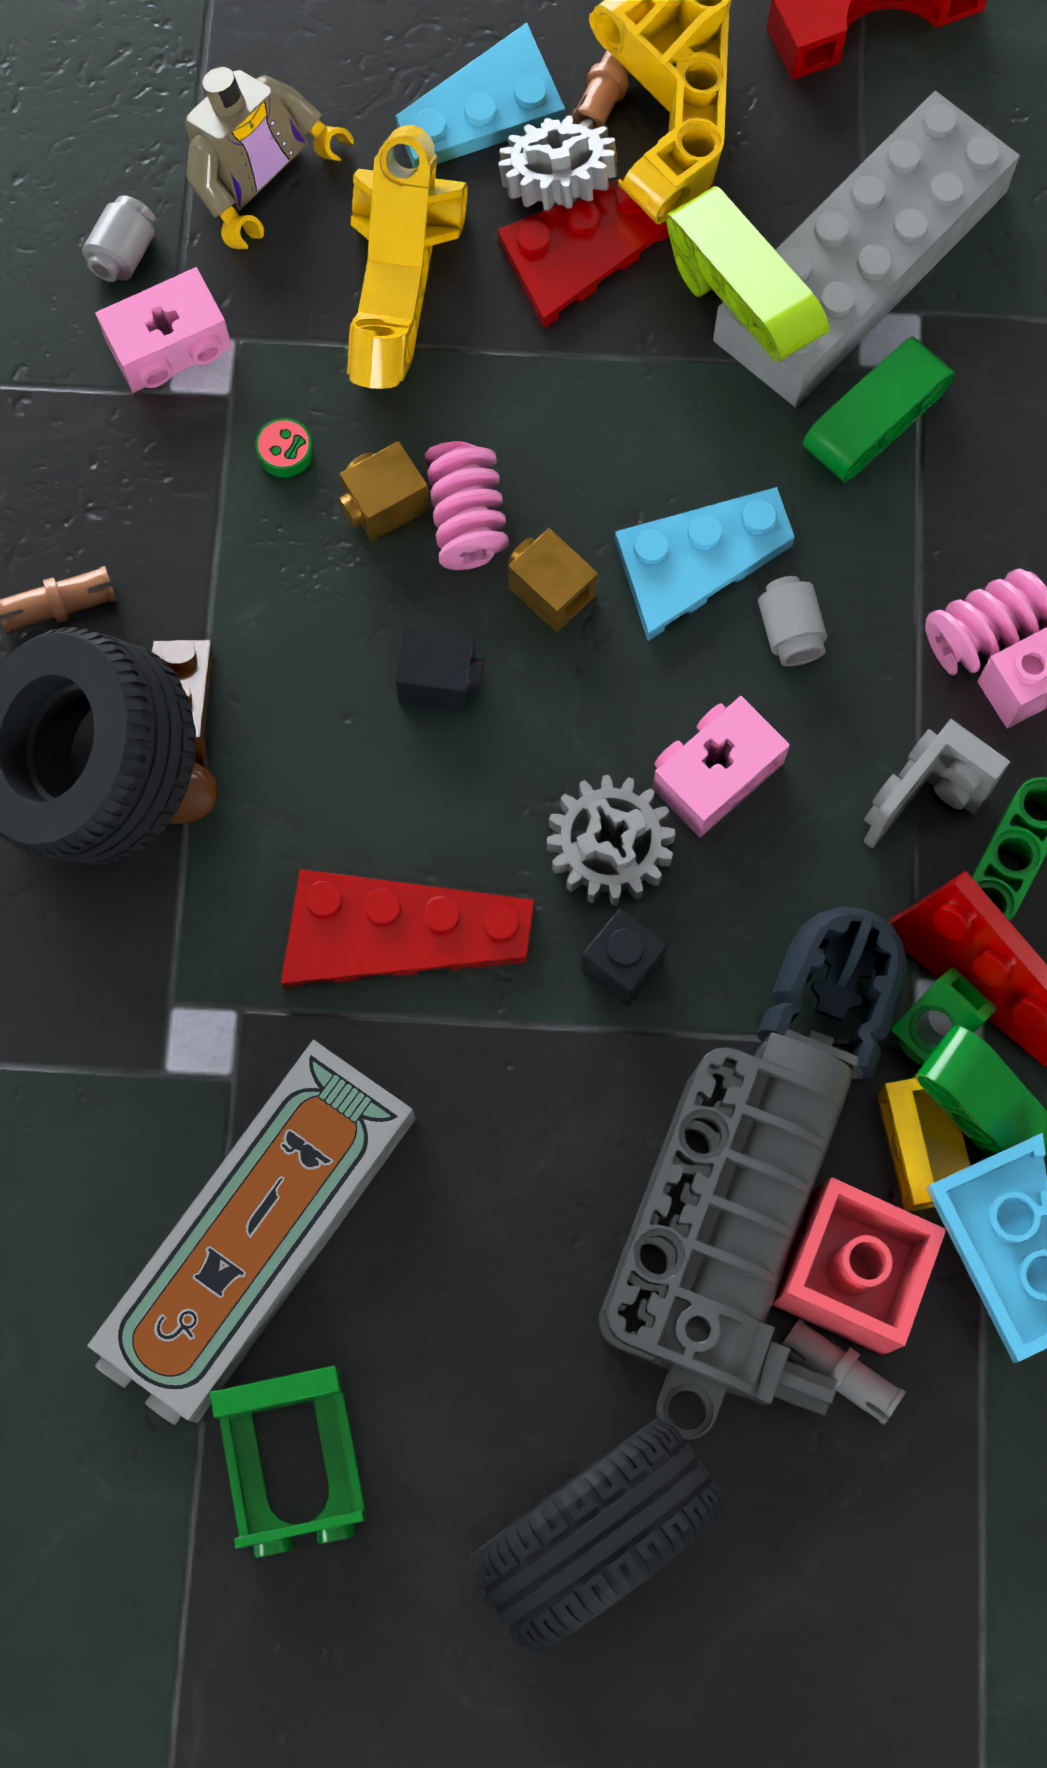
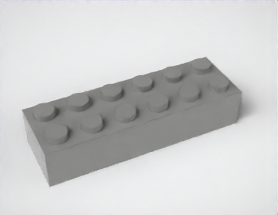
[713,91,1020,408]

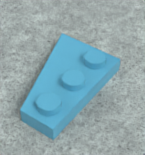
[396,23,565,168]
[615,487,795,641]
[926,1133,1047,1363]

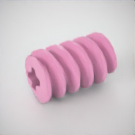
[425,441,509,571]
[925,569,1047,676]

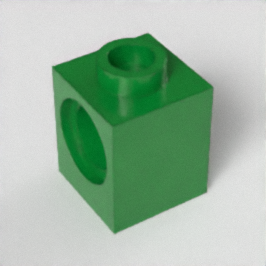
[891,967,998,1065]

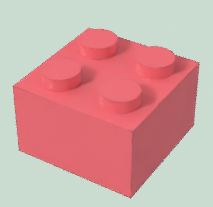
[772,1177,946,1356]

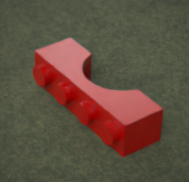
[766,0,987,80]

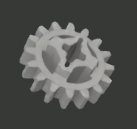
[498,116,618,210]
[547,775,675,906]

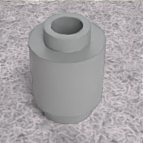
[82,196,156,282]
[758,576,828,666]

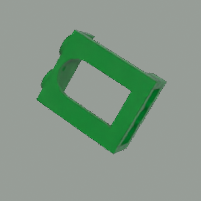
[209,1365,368,1558]

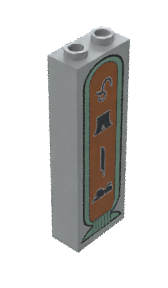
[87,1040,416,1425]

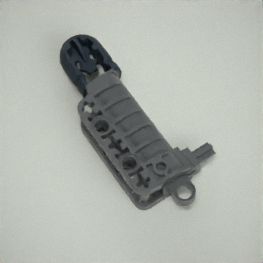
[598,906,907,1440]

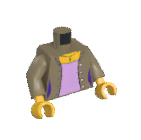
[185,67,354,249]

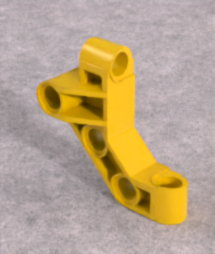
[589,0,731,224]
[347,125,468,389]

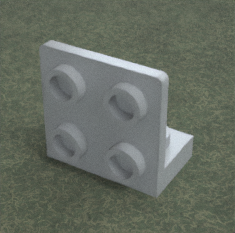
[863,719,1010,849]

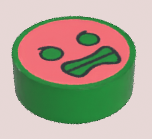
[255,418,313,478]

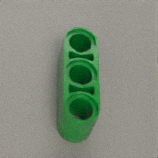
[803,336,955,483]
[971,777,1047,921]
[915,1025,1047,1158]

